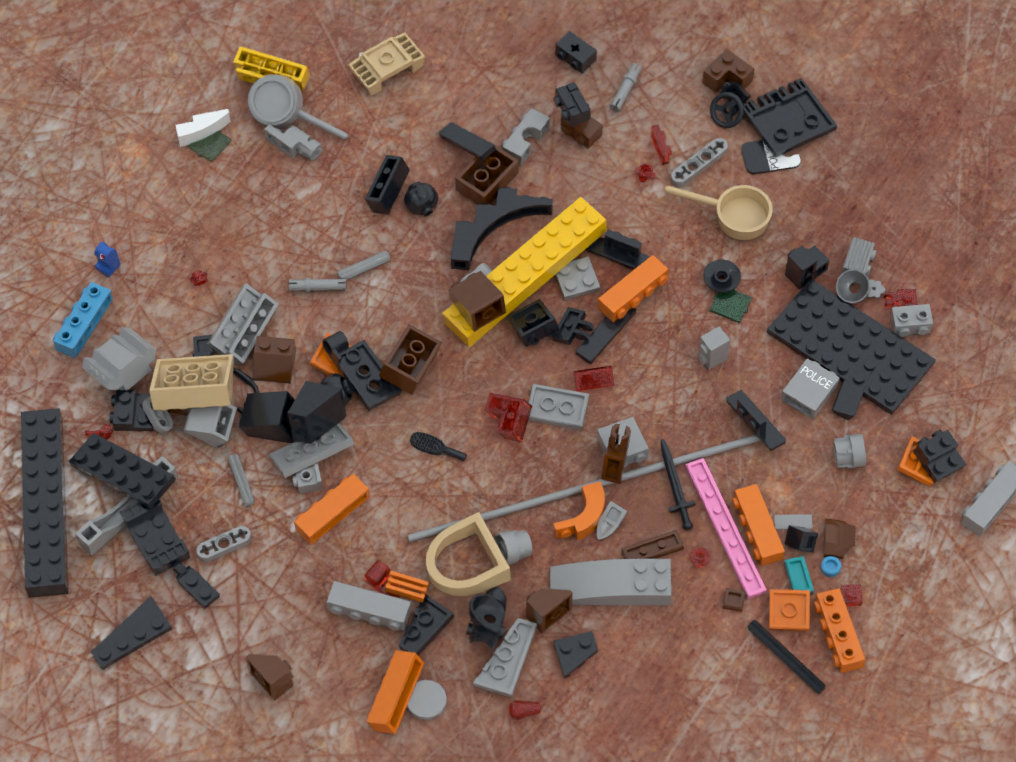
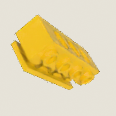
[234,46,310,91]

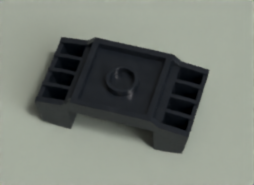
[119,499,190,576]

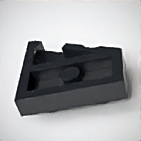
[553,631,598,679]

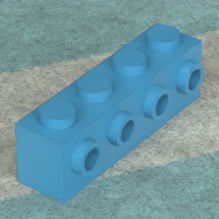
[53,282,113,359]

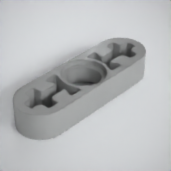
[196,526,251,562]

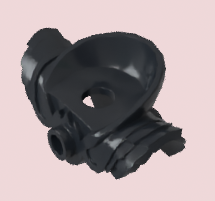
[466,586,507,650]

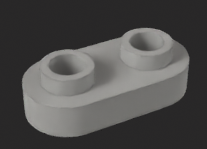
[143,396,173,433]

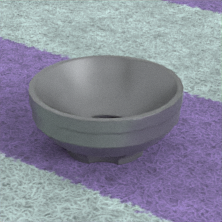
[836,269,871,304]

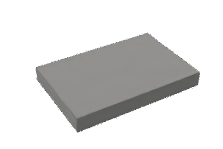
[525,384,589,430]

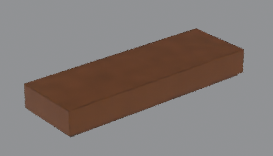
[621,530,684,559]

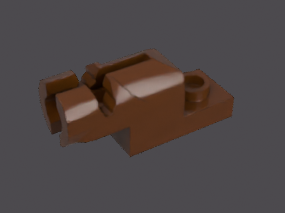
[601,424,631,484]

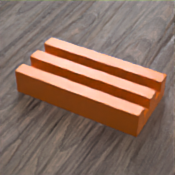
[385,571,429,602]

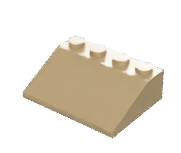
[150,354,234,411]

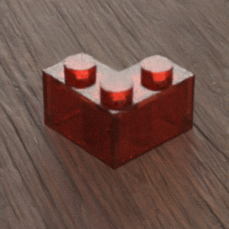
[484,393,532,442]

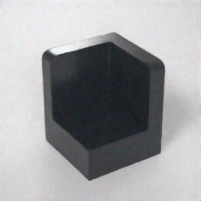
[784,525,818,552]

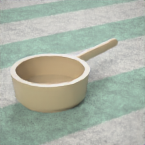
[664,185,773,240]

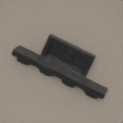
[585,230,650,269]
[726,390,786,451]

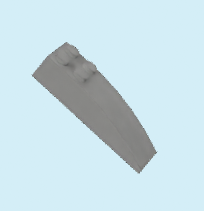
[550,559,671,605]

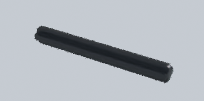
[748,620,826,694]

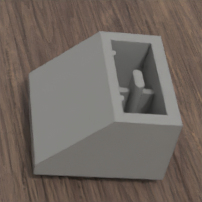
[183,405,237,447]

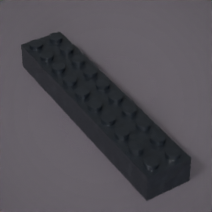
[21,408,69,598]

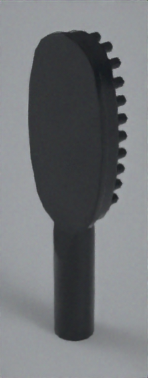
[410,432,467,461]

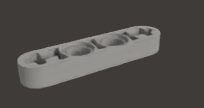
[671,138,728,187]

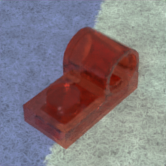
[364,560,407,598]

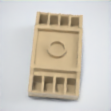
[348,33,425,96]

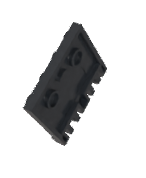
[743,78,837,158]

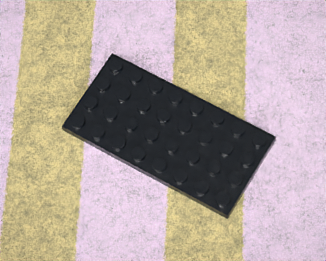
[767,279,936,415]

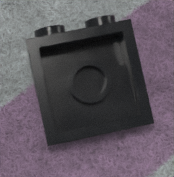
[507,299,559,347]
[110,390,154,432]
[913,429,967,483]

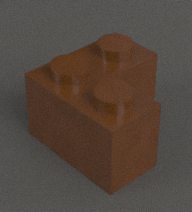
[702,49,754,93]
[561,103,603,149]

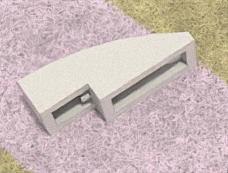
[176,109,231,147]

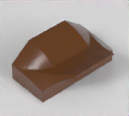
[823,519,856,559]

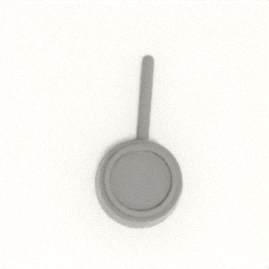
[248,75,348,139]

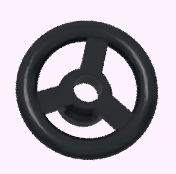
[710,92,744,128]

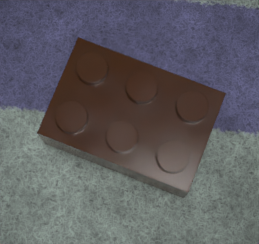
[455,142,519,205]
[379,324,442,394]

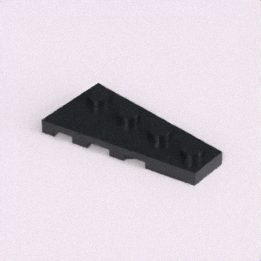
[91,596,172,670]

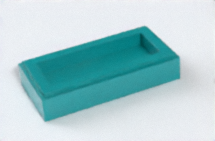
[784,556,814,595]

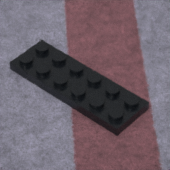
[69,433,176,508]

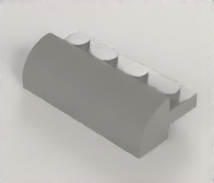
[207,283,279,365]

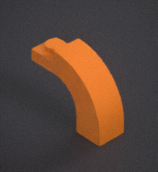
[553,481,605,540]

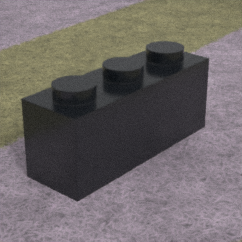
[364,155,410,215]

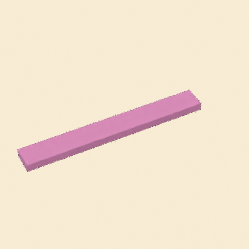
[685,458,767,599]

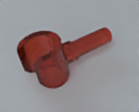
[84,424,113,439]

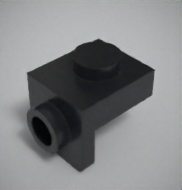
[719,82,751,107]
[192,335,215,357]

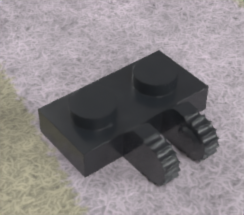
[552,307,595,345]

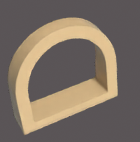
[426,512,511,596]

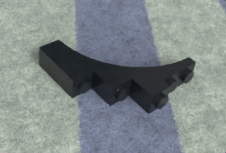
[451,187,553,270]

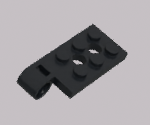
[322,331,401,411]

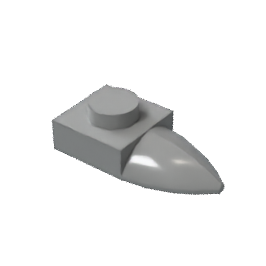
[597,501,628,540]

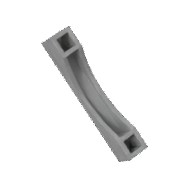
[75,456,178,556]

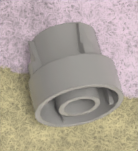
[833,433,866,468]
[494,530,532,565]

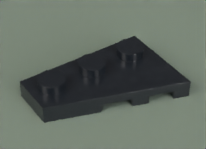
[399,594,454,656]

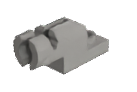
[264,124,323,160]

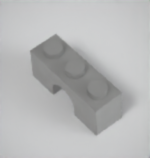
[501,108,550,166]

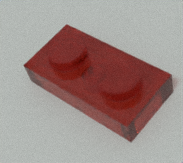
[651,124,672,165]
[573,366,614,391]

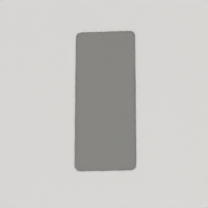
[774,514,813,529]

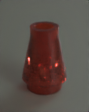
[509,700,540,720]

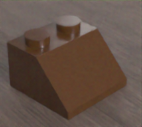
[253,336,296,384]
[526,588,573,633]
[246,654,293,701]

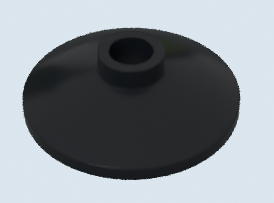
[703,259,741,293]

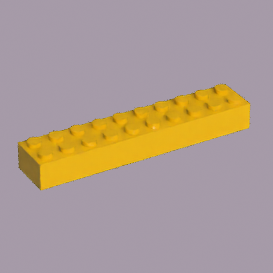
[442,197,607,347]

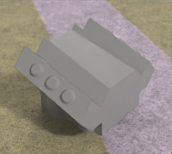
[82,327,157,391]

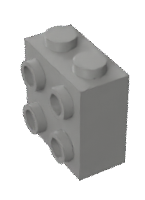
[597,417,649,468]

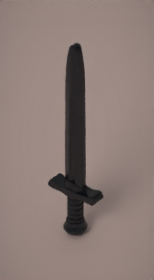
[661,439,696,531]

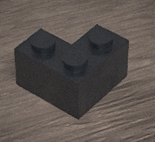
[785,245,830,290]

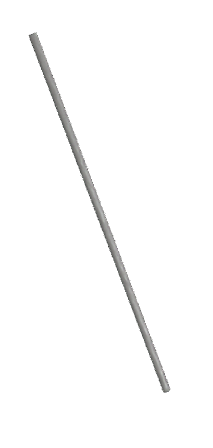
[407,428,779,543]

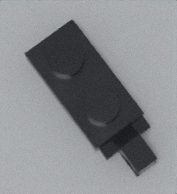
[172,561,220,609]

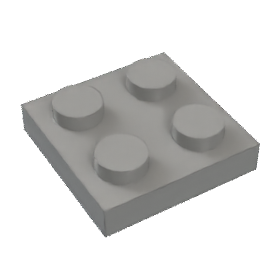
[555,257,600,301]

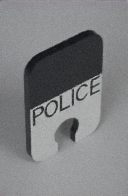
[742,140,800,174]

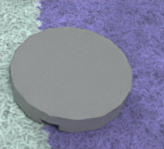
[407,680,447,720]

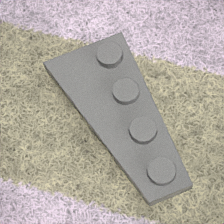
[473,618,537,698]

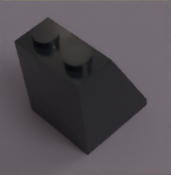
[288,381,347,444]
[239,391,295,443]

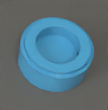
[821,556,841,577]

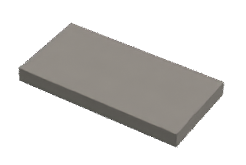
[269,423,354,478]

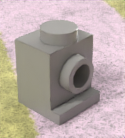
[292,464,322,494]

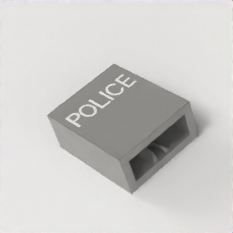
[781,358,840,420]

